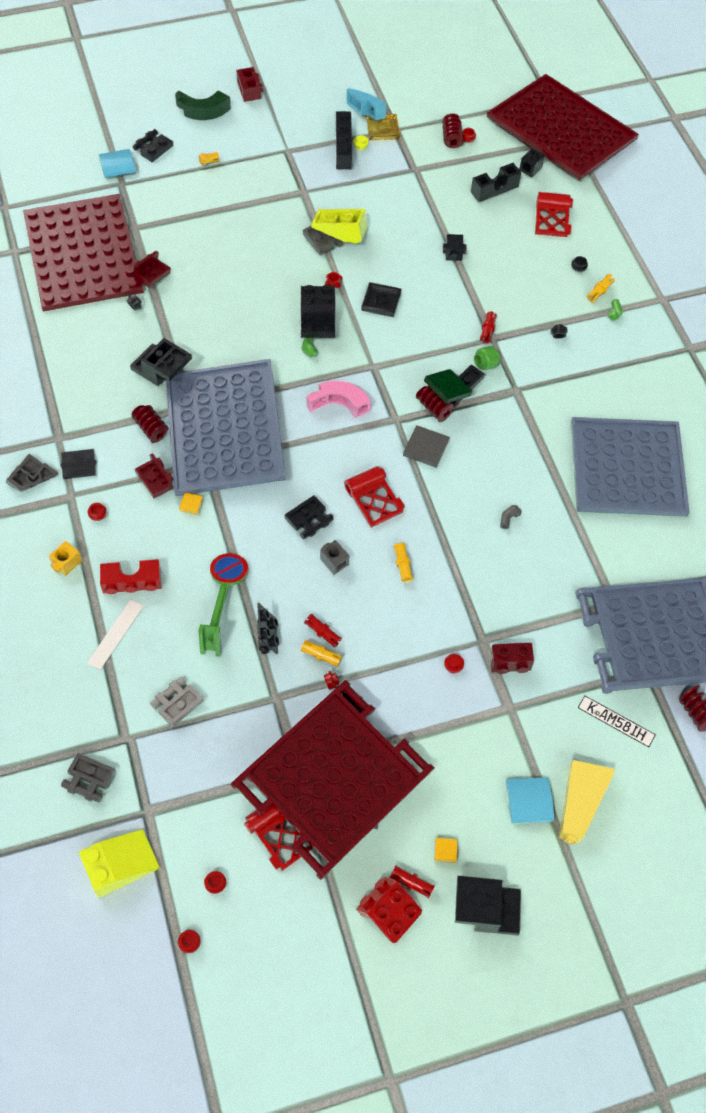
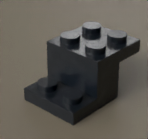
[301,285,335,338]
[130,338,192,386]
[455,876,521,936]

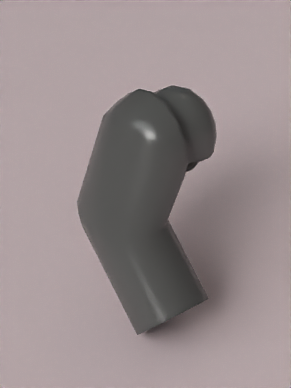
[500,505,522,529]

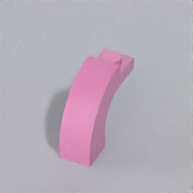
[307,381,371,418]

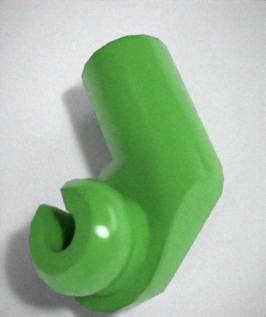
[608,299,623,320]
[301,338,318,358]

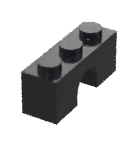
[471,163,522,202]

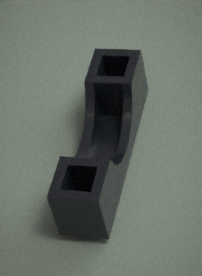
[336,111,352,170]

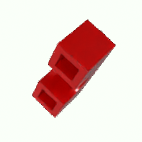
[100,559,162,594]

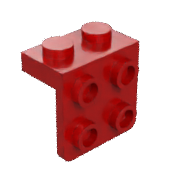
[356,877,422,943]

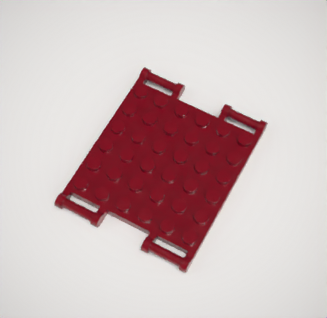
[231,680,435,880]

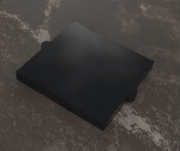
[60,449,97,479]

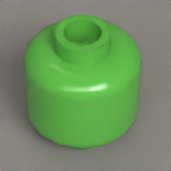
[474,346,500,370]

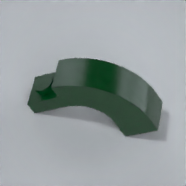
[175,90,231,120]

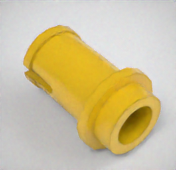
[199,152,220,166]

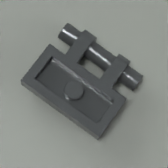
[303,226,343,255]
[61,753,116,803]

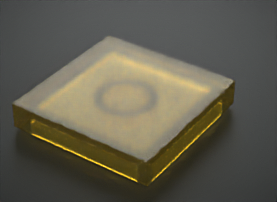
[366,114,400,140]

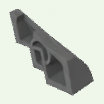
[6,454,58,492]

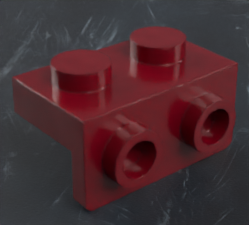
[133,251,171,288]
[134,453,174,499]
[490,643,534,674]

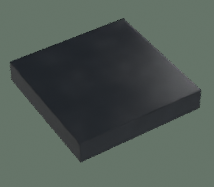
[361,282,402,317]

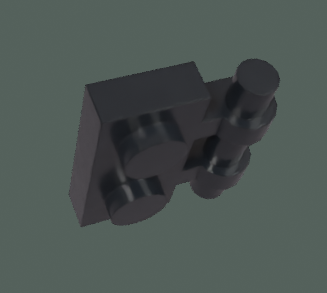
[132,129,174,162]
[285,495,334,540]

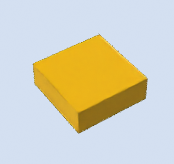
[179,493,203,515]
[434,838,457,863]

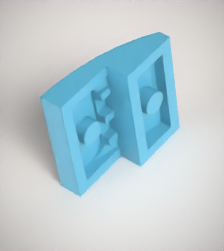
[99,149,136,178]
[506,778,554,823]

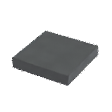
[403,425,450,468]

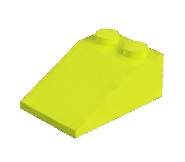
[311,209,367,244]
[78,829,160,898]

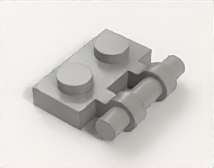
[150,677,204,728]

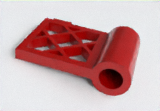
[535,192,573,237]
[344,466,405,528]
[244,805,313,871]

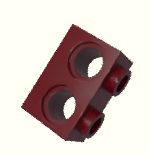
[236,67,263,102]

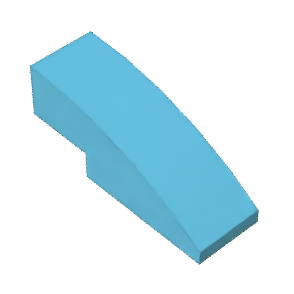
[347,88,386,121]

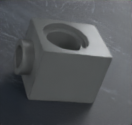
[320,540,350,575]

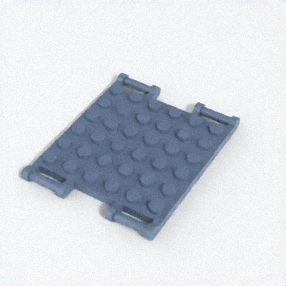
[575,578,706,694]

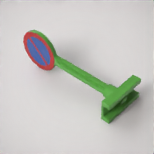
[198,553,248,657]

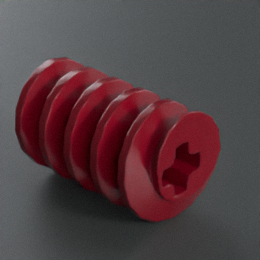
[442,113,463,148]
[416,386,454,422]
[131,405,169,443]
[679,685,706,732]

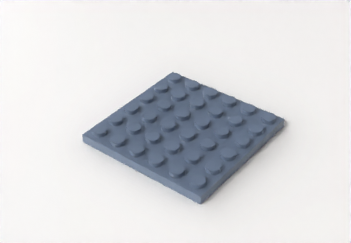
[571,417,690,517]

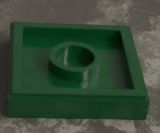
[424,369,473,404]

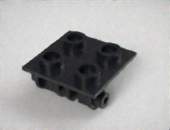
[257,603,279,654]

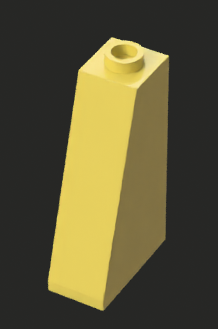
[559,760,615,844]

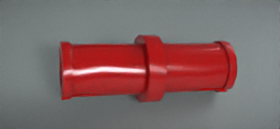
[480,311,497,343]
[304,614,342,648]
[389,865,435,899]

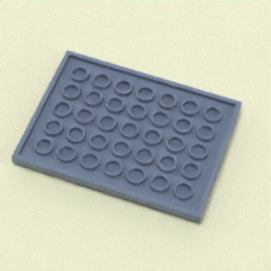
[166,359,286,496]

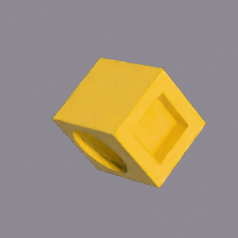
[49,541,82,576]

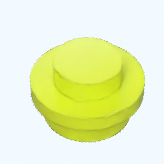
[353,135,369,150]

